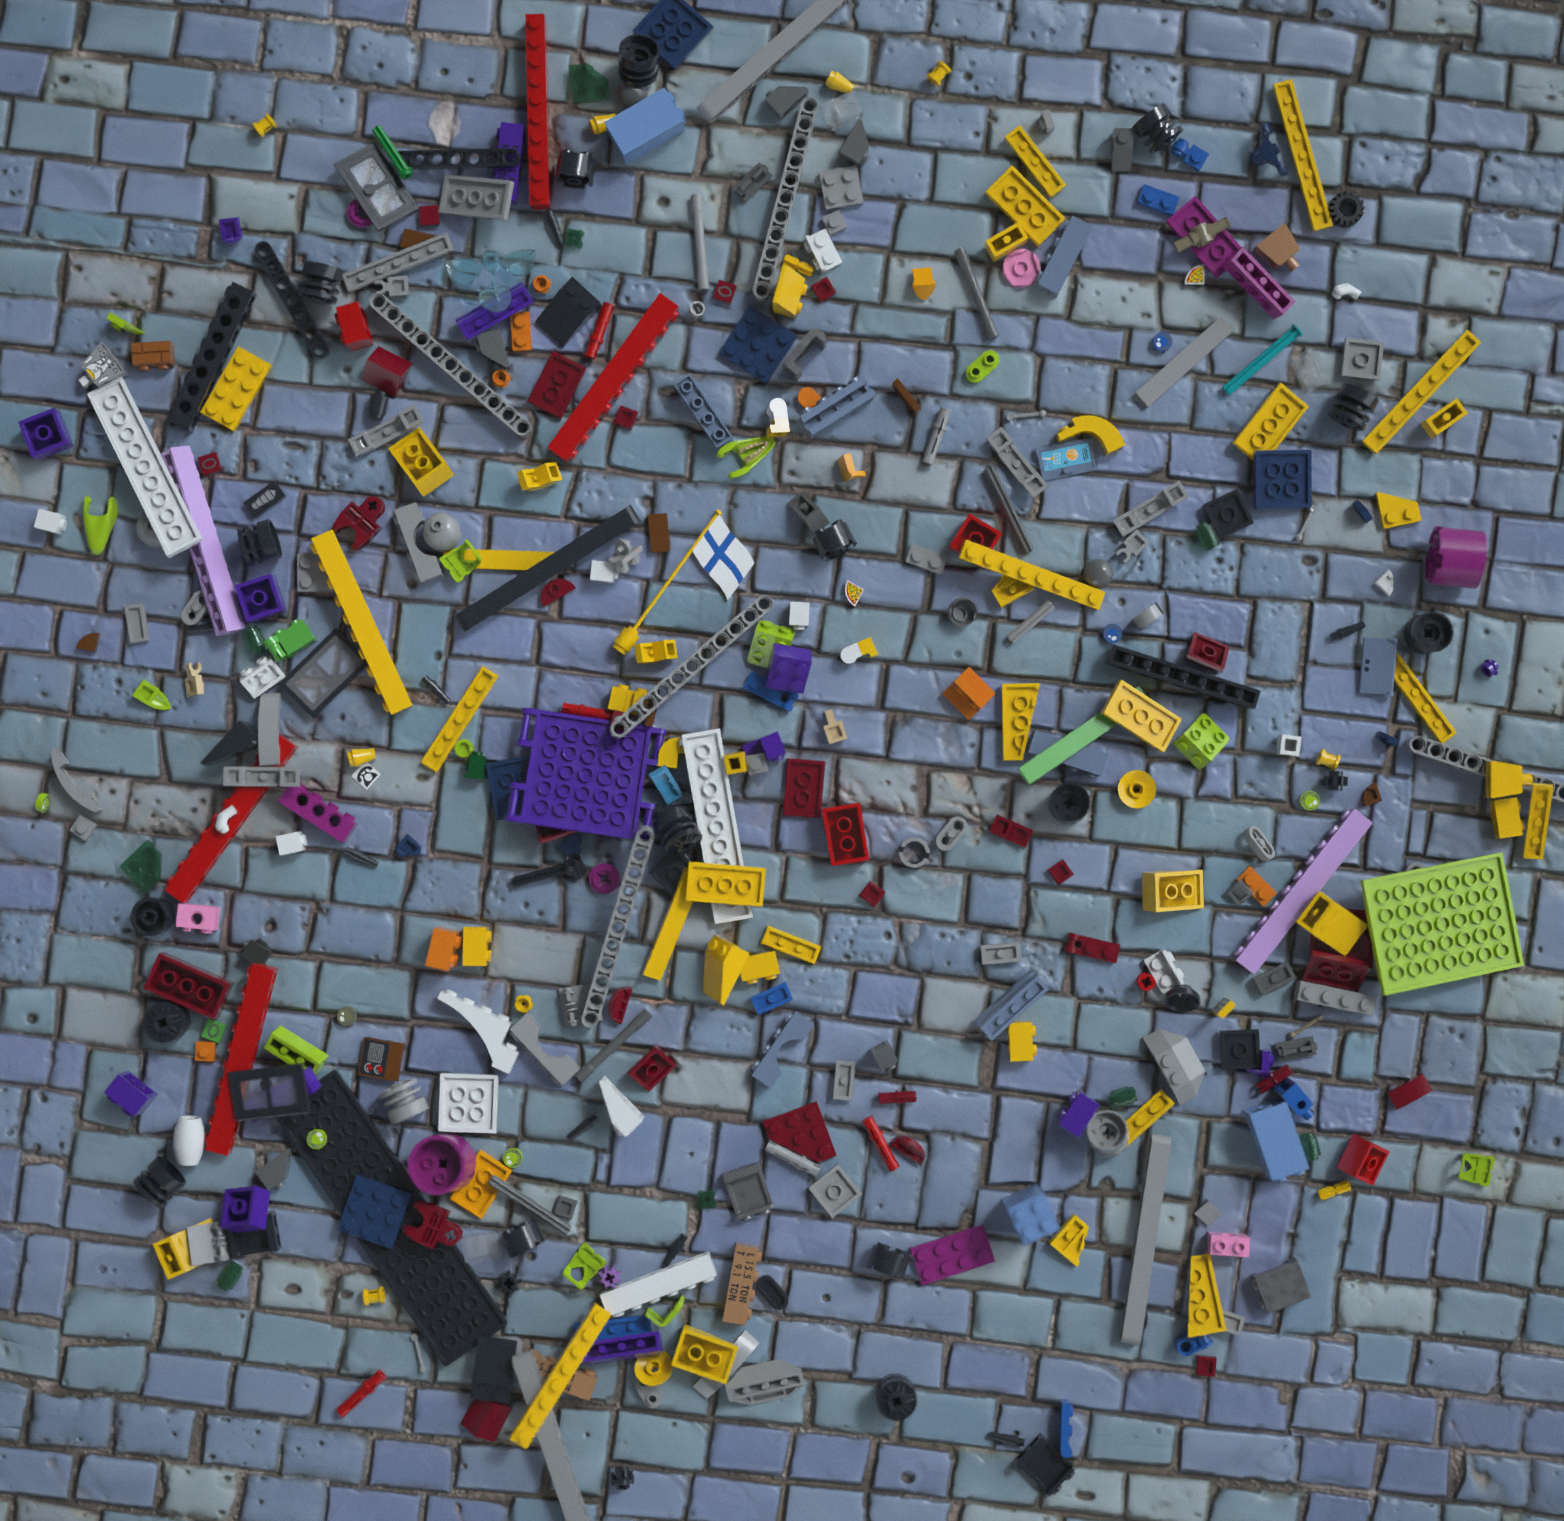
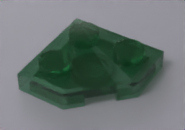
[569,63,611,105]
[119,840,162,894]

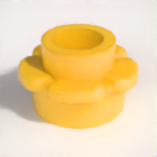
[514,995,533,1014]

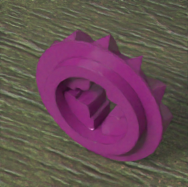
[347,199,377,228]
[589,863,620,894]

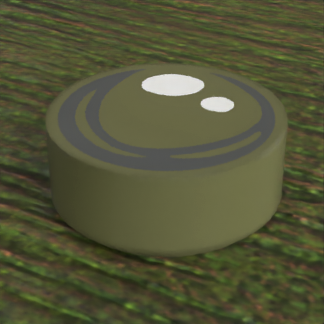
[337,1006,357,1026]

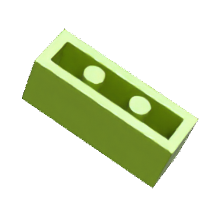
[264,1025,329,1075]

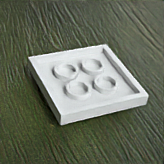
[438,1073,499,1133]

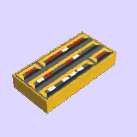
[1211,997,1236,1018]

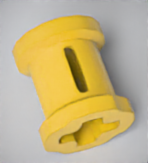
[926,60,951,87]
[252,113,278,138]
[1316,748,1341,771]
[363,1286,386,1306]

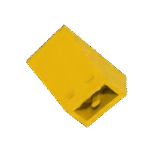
[1296,891,1368,956]
[153,1218,213,1280]

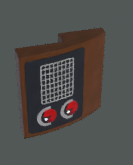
[358,1036,405,1081]

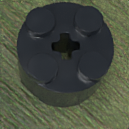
[555,149,596,189]
[813,519,857,561]
[130,897,174,936]
[501,1218,546,1259]
[867,1242,910,1279]

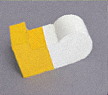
[766,398,790,437]
[840,637,878,664]

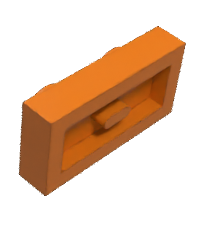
[511,312,532,352]
[1235,866,1277,907]

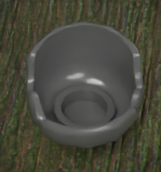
[617,82,648,108]
[1083,559,1114,588]
[948,597,978,627]

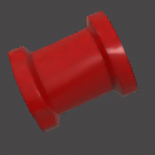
[1136,973,1156,991]

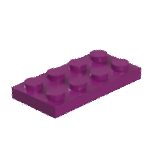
[1166,196,1241,279]
[910,1224,995,1285]

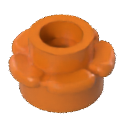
[532,275,551,294]
[492,369,511,388]

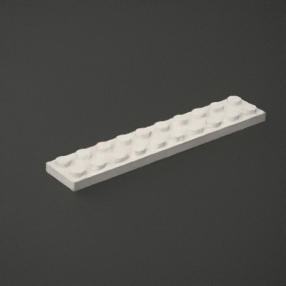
[87,376,203,558]
[682,728,753,924]

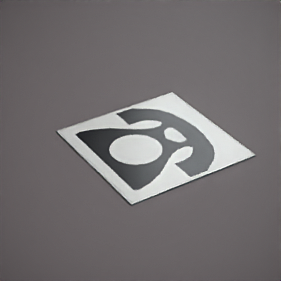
[352,762,381,790]

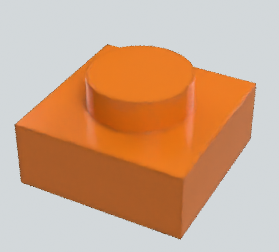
[195,1041,217,1062]

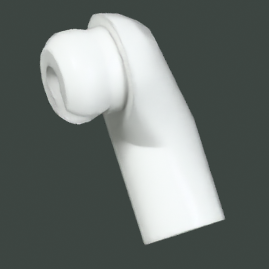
[1332,283,1362,300]
[215,805,237,834]

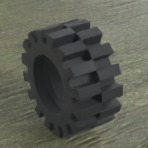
[1328,191,1365,228]

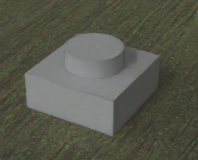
[1038,109,1055,134]
[822,210,847,236]
[745,752,769,775]
[70,814,98,841]

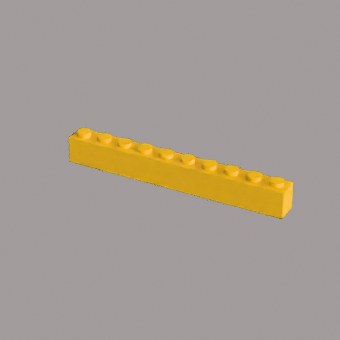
[310,529,413,715]

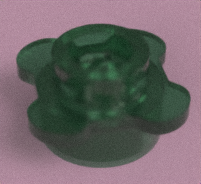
[565,228,584,248]
[697,1189,717,1209]

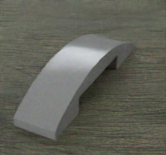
[348,404,424,457]
[986,427,1049,498]
[1113,480,1189,537]
[258,692,281,766]
[51,748,103,812]
[223,766,300,787]
[693,1329,759,1399]

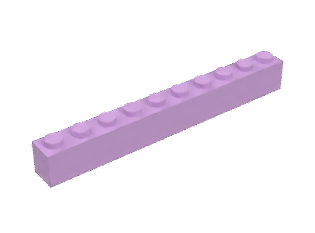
[161,446,246,637]
[1233,809,1373,975]

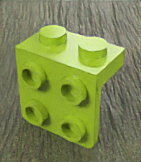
[747,620,795,669]
[1173,713,1229,770]

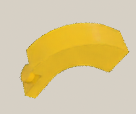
[1056,415,1126,455]

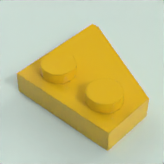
[1375,492,1422,529]
[992,557,1035,608]
[1049,1213,1089,1267]

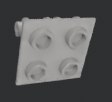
[559,983,603,1027]
[186,1221,230,1266]

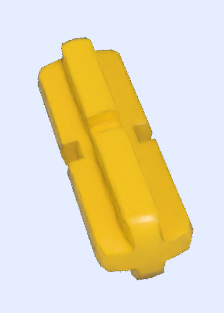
[782,254,815,277]
[1318,1180,1351,1200]

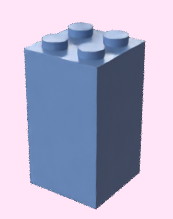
[604,88,686,165]
[1243,1098,1309,1182]
[1002,1183,1060,1245]

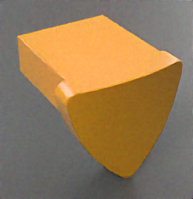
[912,267,936,301]
[837,453,866,482]

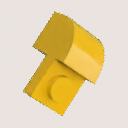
[516,462,562,492]
[634,639,678,664]
[658,737,685,768]
[724,751,748,775]

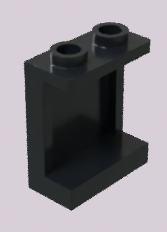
[224,1210,282,1259]
[1014,1432,1076,1497]

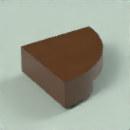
[76,633,100,652]
[1362,783,1382,807]

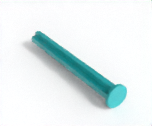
[1222,324,1303,395]

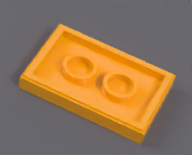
[449,1149,513,1219]

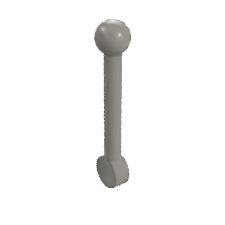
[1006,410,1046,421]
[1295,505,1317,541]
[411,1333,427,1373]

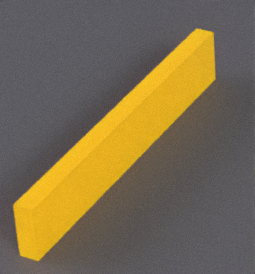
[443,549,555,571]
[1394,652,1457,743]
[420,666,499,773]
[642,867,693,981]

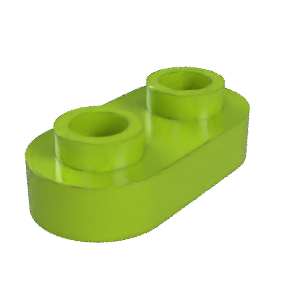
[966,350,999,383]

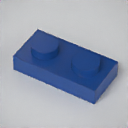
[1136,184,1180,216]
[750,982,793,1015]

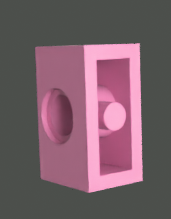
[176,903,221,934]
[1206,1232,1250,1257]

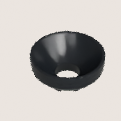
[1165,984,1200,1012]

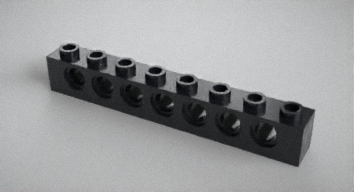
[168,282,257,433]
[1105,644,1261,710]

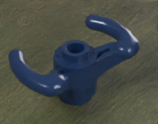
[1251,122,1289,176]

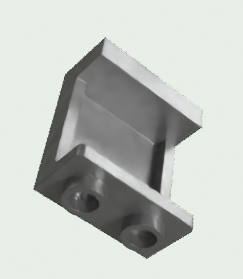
[782,328,827,381]
[722,1161,773,1221]
[1250,1258,1311,1313]

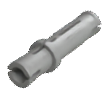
[922,407,952,466]
[764,1140,821,1177]

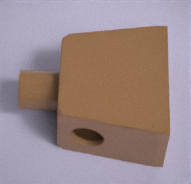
[1253,223,1300,272]

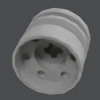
[379,1078,429,1124]
[1087,1110,1129,1157]

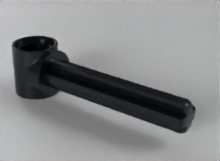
[511,853,587,887]

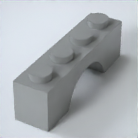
[393,502,445,584]
[1293,980,1377,1016]
[510,1012,581,1085]

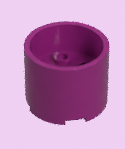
[1425,526,1487,589]
[408,1134,476,1195]

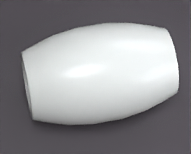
[173,1116,205,1166]

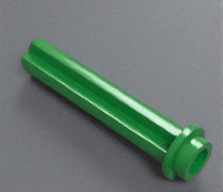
[372,125,413,180]

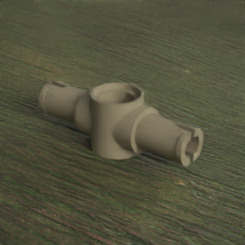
[1173,217,1231,253]

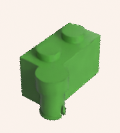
[263,619,317,662]

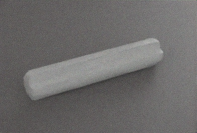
[1007,601,1055,644]

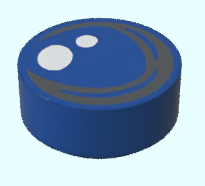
[1152,332,1172,352]
[1102,624,1122,643]

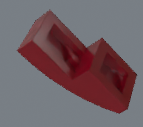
[989,814,1033,848]
[1387,1073,1433,1110]

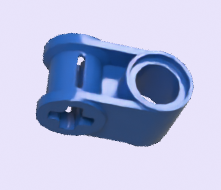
[1174,1332,1213,1356]

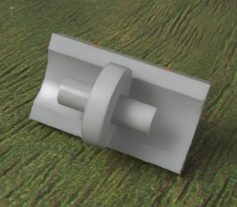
[607,539,643,573]

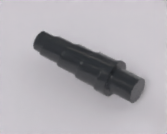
[546,210,565,246]
[188,622,215,633]
[1330,622,1366,641]
[422,675,451,705]
[344,846,379,868]
[566,1114,599,1140]
[663,1233,688,1267]
[989,1432,1025,1447]

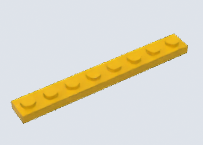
[1272,79,1333,232]
[1361,329,1481,454]
[958,540,1105,610]
[509,1302,611,1449]

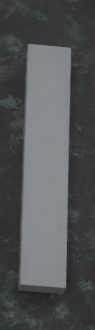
[342,232,455,293]
[1135,317,1234,408]

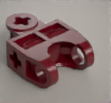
[331,496,386,552]
[402,1200,463,1249]

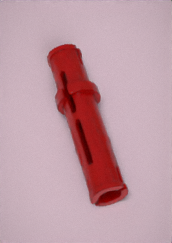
[584,302,615,360]
[562,702,614,721]
[862,1115,900,1172]
[336,1369,387,1418]

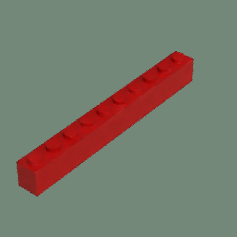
[525,14,551,210]
[547,293,680,463]
[165,733,298,903]
[204,963,278,1156]

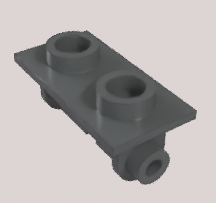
[732,162,773,202]
[1275,1036,1317,1062]

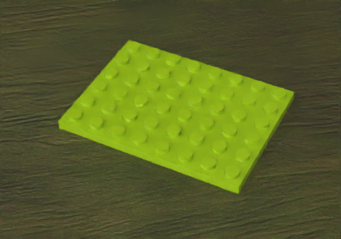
[1360,852,1524,995]

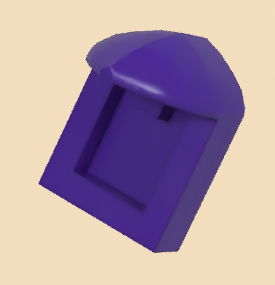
[219,217,243,245]
[1245,1049,1274,1078]

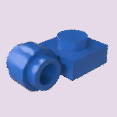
[1171,138,1209,172]

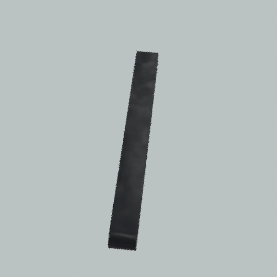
[454,505,641,632]

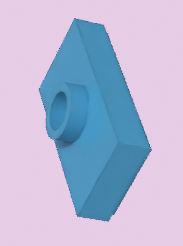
[649,765,684,805]

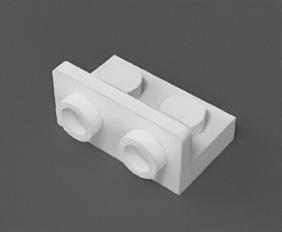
[803,229,842,274]
[239,654,285,699]
[1143,949,1185,994]

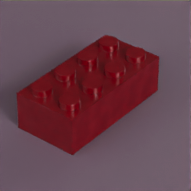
[143,952,235,1019]

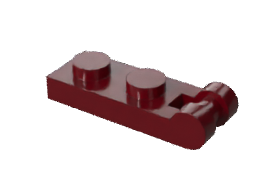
[1064,932,1120,963]

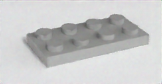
[439,175,514,221]

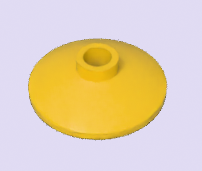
[1118,770,1156,808]
[634,1351,673,1386]

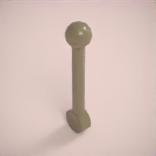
[1288,1014,1324,1039]

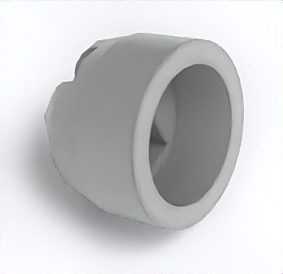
[689,301,705,318]

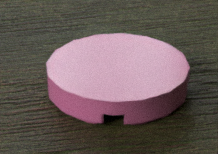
[1002,249,1041,288]

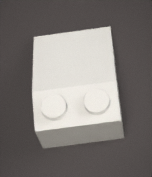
[599,1075,645,1137]

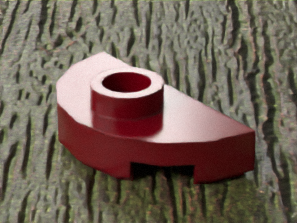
[541,579,577,607]
[608,987,633,1025]
[890,1136,925,1166]

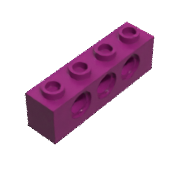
[1222,247,1295,319]
[278,782,358,843]

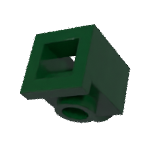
[464,751,487,779]

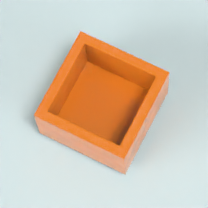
[425,926,463,971]

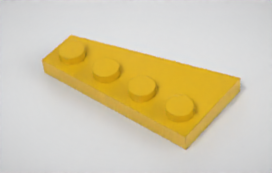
[1001,683,1040,761]
[1187,1253,1226,1338]

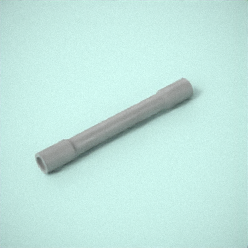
[691,194,710,291]

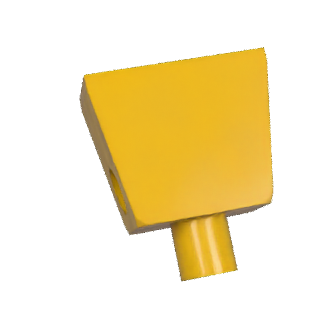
[1486,761,1533,798]

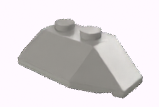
[1143,1029,1205,1105]
[725,1359,805,1405]

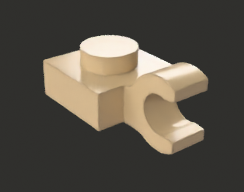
[184,662,204,697]
[823,709,847,744]

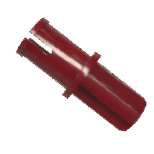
[1255,1064,1293,1094]
[878,1090,917,1105]

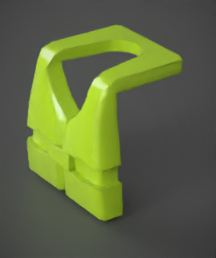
[439,539,482,583]
[1456,1152,1495,1187]
[562,1243,607,1290]
[645,1294,685,1327]

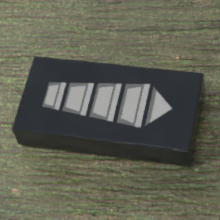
[243,480,286,519]

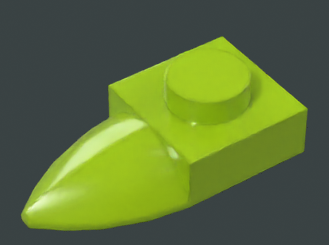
[106,312,145,335]
[132,679,171,710]

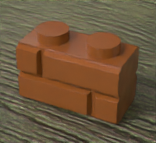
[131,340,175,371]

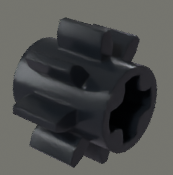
[1323,771,1348,791]
[497,1269,522,1295]
[610,1466,634,1490]

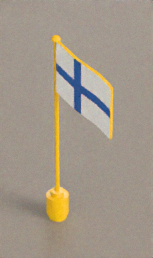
[612,510,754,655]

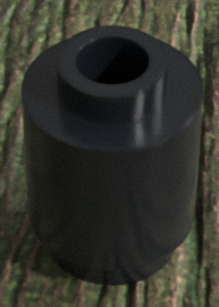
[367,390,390,420]

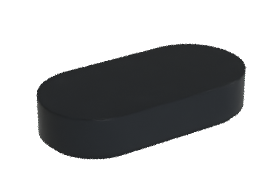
[757,1275,788,1310]

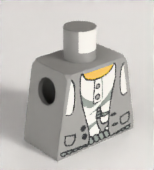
[78,343,129,388]

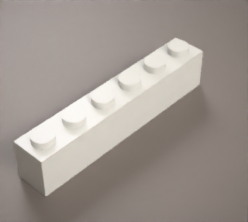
[600,1251,717,1318]

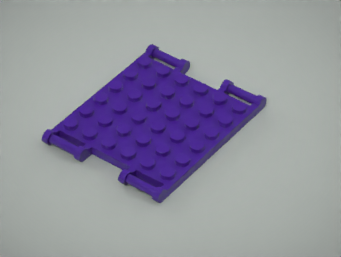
[504,708,667,840]

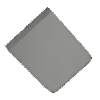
[1194,1199,1222,1226]

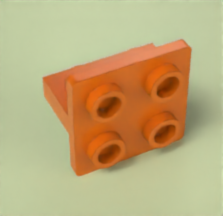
[942,667,995,720]

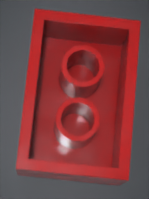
[822,803,870,866]

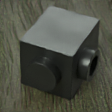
[240,938,273,964]

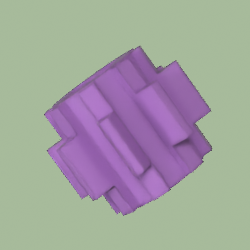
[598,1265,622,1289]

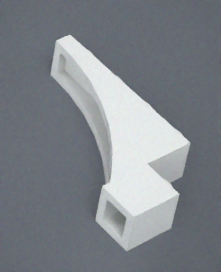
[437,989,520,1074]

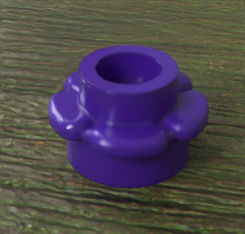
[1480,659,1499,677]

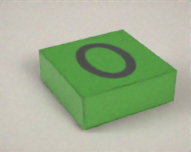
[201,1018,227,1043]

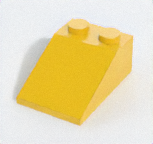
[773,264,808,319]
[388,427,454,497]
[1142,870,1204,912]
[703,935,750,1005]
[671,1324,739,1384]

